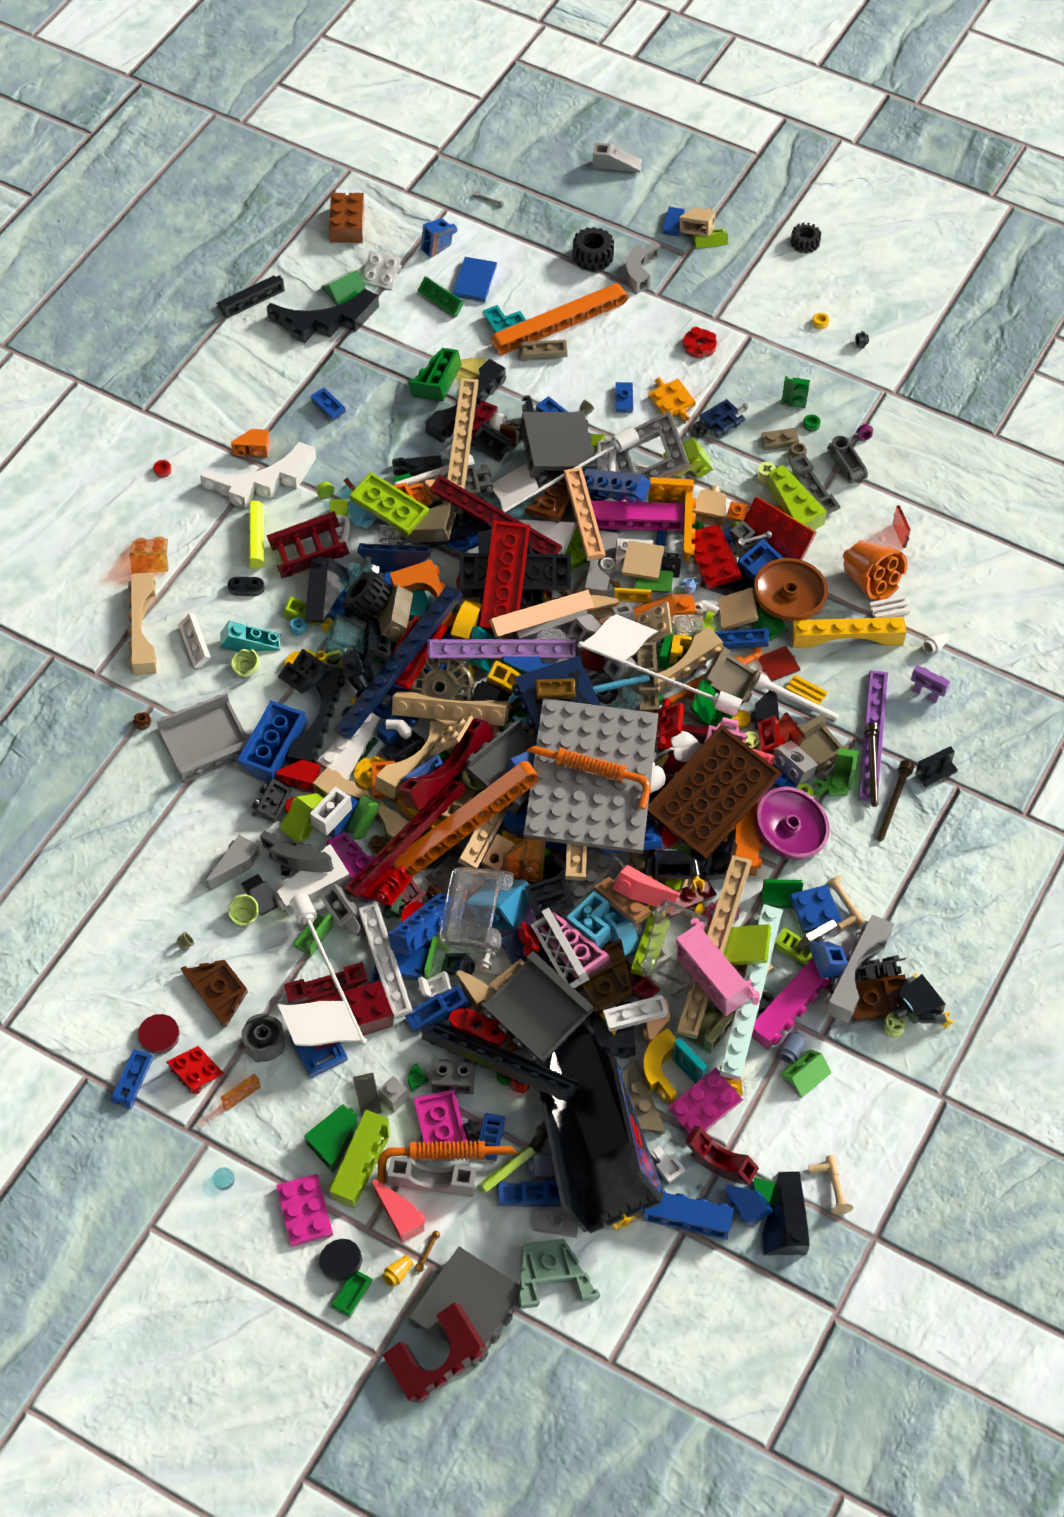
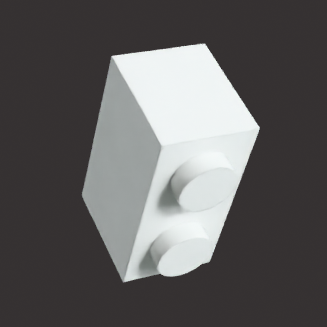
[310,786,352,836]

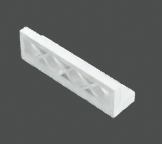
[531,907,590,988]

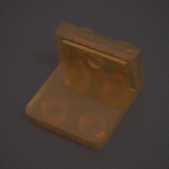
[129,537,169,574]

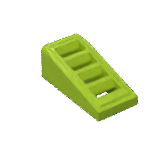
[282,596,319,626]
[773,927,813,965]

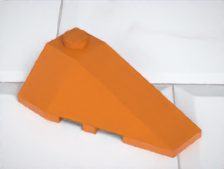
[632,593,695,625]

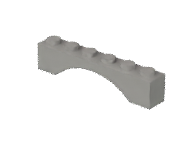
[825,914,894,1023]

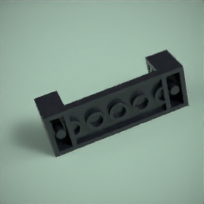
[460,553,571,598]

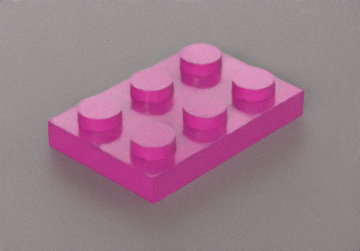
[668,1067,743,1134]
[413,1089,467,1144]
[276,1174,333,1247]

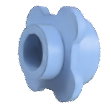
[678,578,699,593]

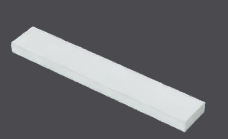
[358,902,413,1019]

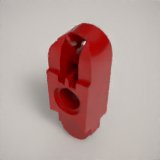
[449,1008,507,1047]

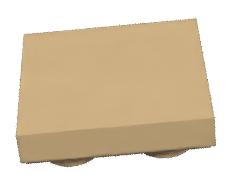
[622,541,665,581]
[718,587,758,631]

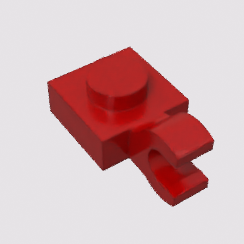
[517,922,541,957]

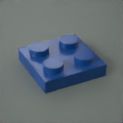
[789,885,841,933]

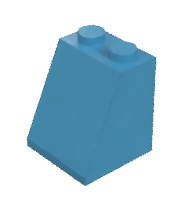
[467,878,530,931]

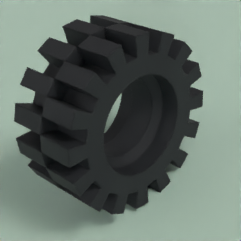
[790,222,821,253]

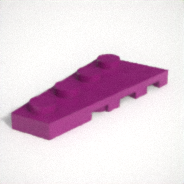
[327,832,372,904]

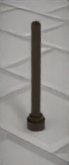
[864,722,880,807]
[877,760,915,841]

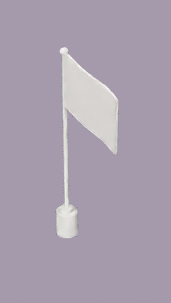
[493,426,639,513]
[578,614,742,717]
[278,893,367,1046]

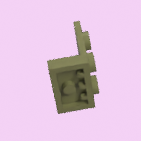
[682,1005,735,1054]

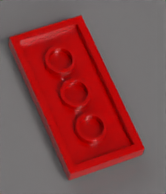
[744,497,817,560]
[691,523,742,589]
[386,616,447,689]

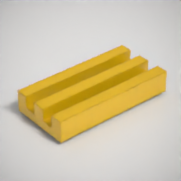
[785,675,827,705]

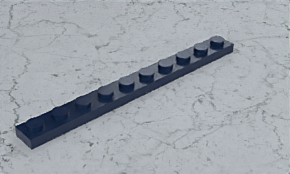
[334,585,463,740]

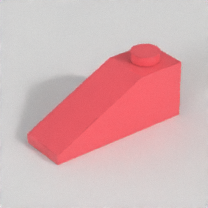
[612,865,680,912]
[372,1179,426,1243]

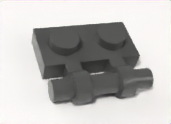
[465,464,493,496]

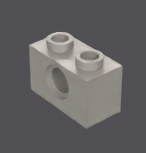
[773,741,819,785]

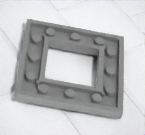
[615,411,691,481]

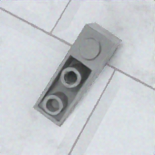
[592,143,642,172]
[206,835,261,890]

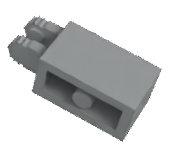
[320,884,366,937]

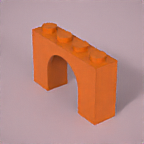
[390,559,457,635]

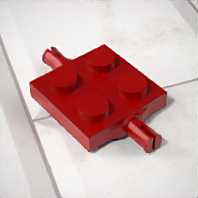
[653,698,684,749]

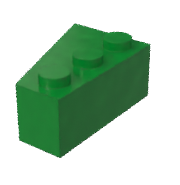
[408,347,462,401]

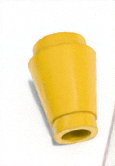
[382,1255,413,1287]

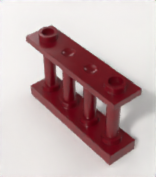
[266,511,350,578]

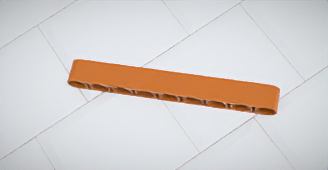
[490,283,629,355]
[389,761,539,876]

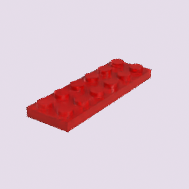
[480,520,530,633]

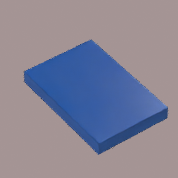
[453,257,497,302]

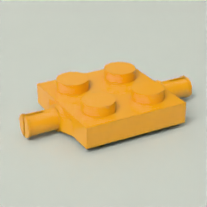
[648,377,696,422]

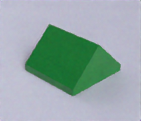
[321,270,366,305]

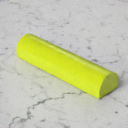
[249,501,264,569]

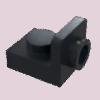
[441,953,475,975]

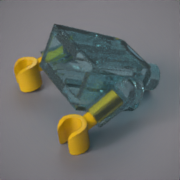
[316,614,363,664]

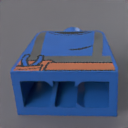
[420,219,457,258]

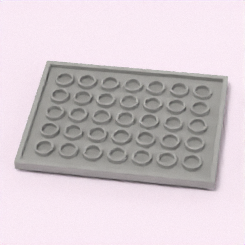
[524,698,658,854]

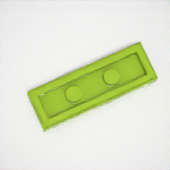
[477,1147,535,1193]

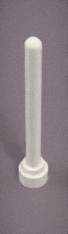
[394,454,475,486]
[754,673,839,721]

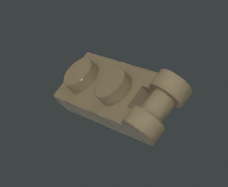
[519,340,567,361]

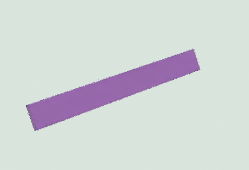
[427,639,576,659]
[858,670,888,802]

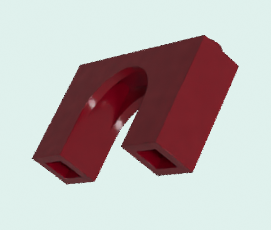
[382,1302,488,1403]

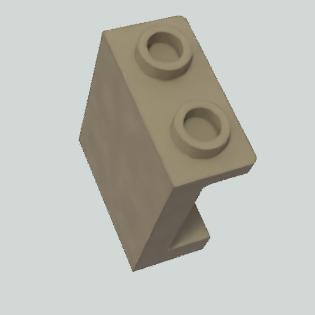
[703,647,762,705]
[789,714,849,774]

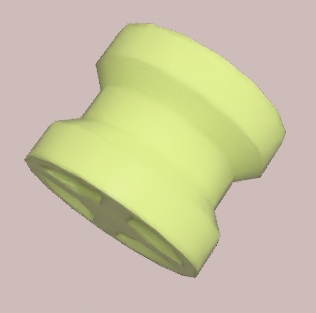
[757,461,776,484]
[744,732,760,750]
[883,1012,906,1038]

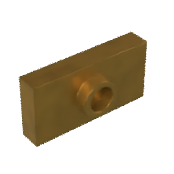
[536,678,576,700]

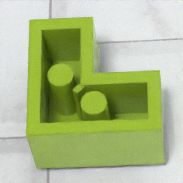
[663,437,714,478]
[280,793,324,842]

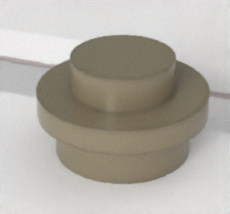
[789,443,807,458]

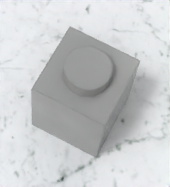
[378,1076,409,1113]

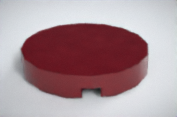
[138,1014,180,1054]

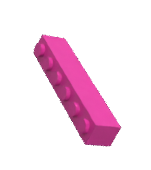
[575,500,684,532]
[751,957,832,1049]

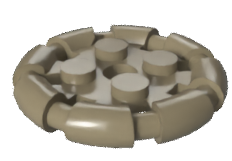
[407,659,474,720]

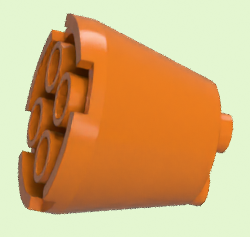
[843,540,907,600]

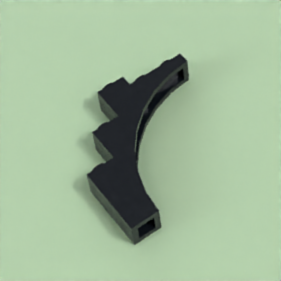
[266,288,379,343]

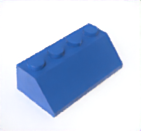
[237,701,307,782]

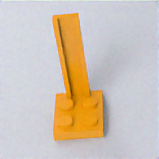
[648,477,696,562]

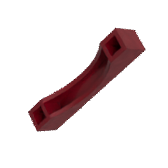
[397,718,494,811]

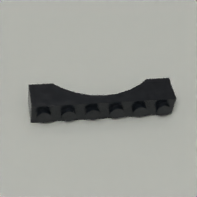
[425,358,506,443]
[287,665,346,765]

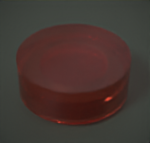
[510,1078,530,1093]

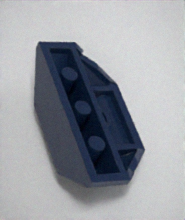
[357,543,432,573]

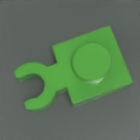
[813,775,848,797]

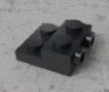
[691,840,737,880]

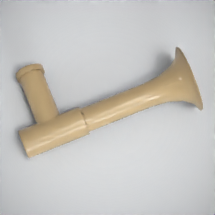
[825,875,865,931]
[808,1155,853,1215]

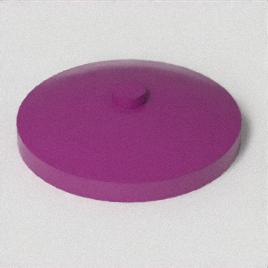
[754,787,830,860]

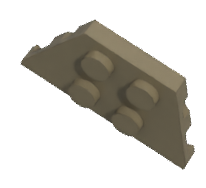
[622,1060,665,1135]

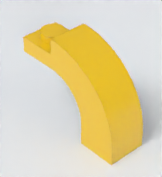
[451,600,483,639]
[643,1028,677,1105]

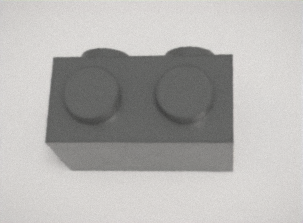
[431,1059,475,1094]

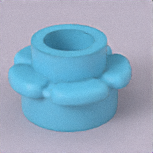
[289,617,308,635]

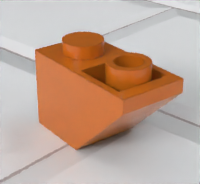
[231,429,270,458]

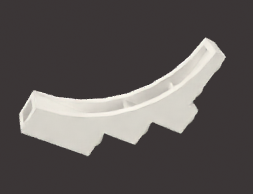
[200,442,316,508]

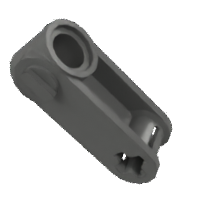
[827,435,868,484]

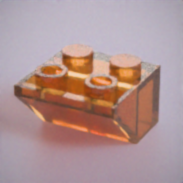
[503,839,546,882]

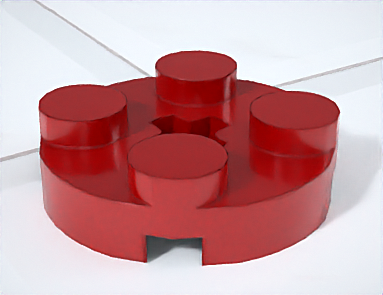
[683,327,717,359]

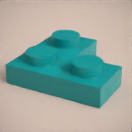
[482,305,526,334]

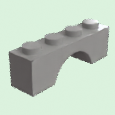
[582,530,618,596]
[568,614,638,681]
[387,1156,476,1197]

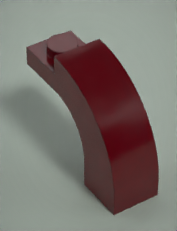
[685,1126,759,1185]

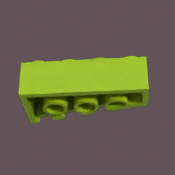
[767,465,827,530]
[328,1109,391,1209]

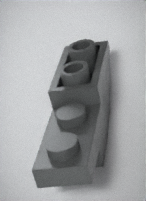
[260,830,334,872]

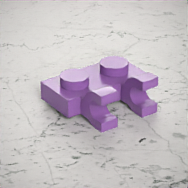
[911,665,950,703]

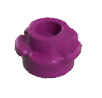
[856,424,873,441]

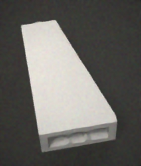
[276,844,350,916]

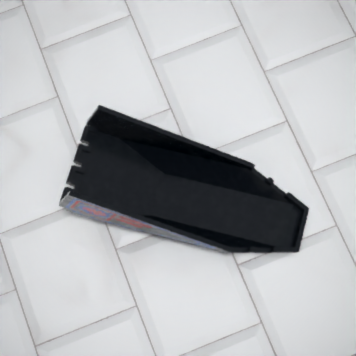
[540,1019,664,1234]

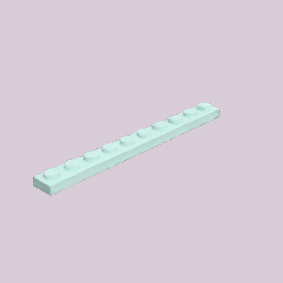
[720,904,783,1081]

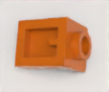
[727,501,748,521]

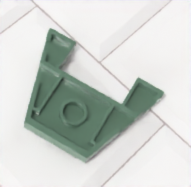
[518,1239,601,1309]

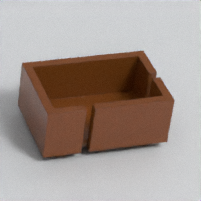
[329,193,365,243]

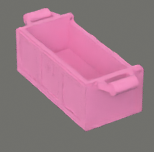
[676,918,760,1016]

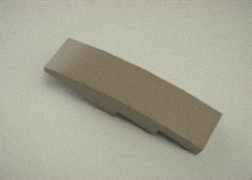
[637,642,659,713]

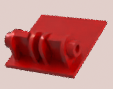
[360,865,413,906]
[166,1046,224,1095]

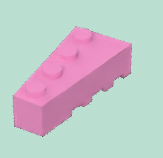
[532,912,612,980]

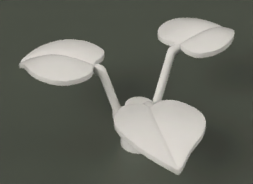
[650,731,701,793]

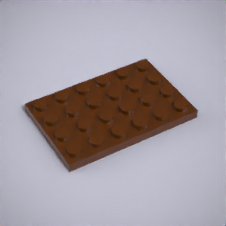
[647,725,782,860]

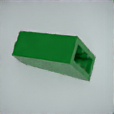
[304,1104,358,1173]

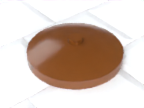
[754,558,828,621]

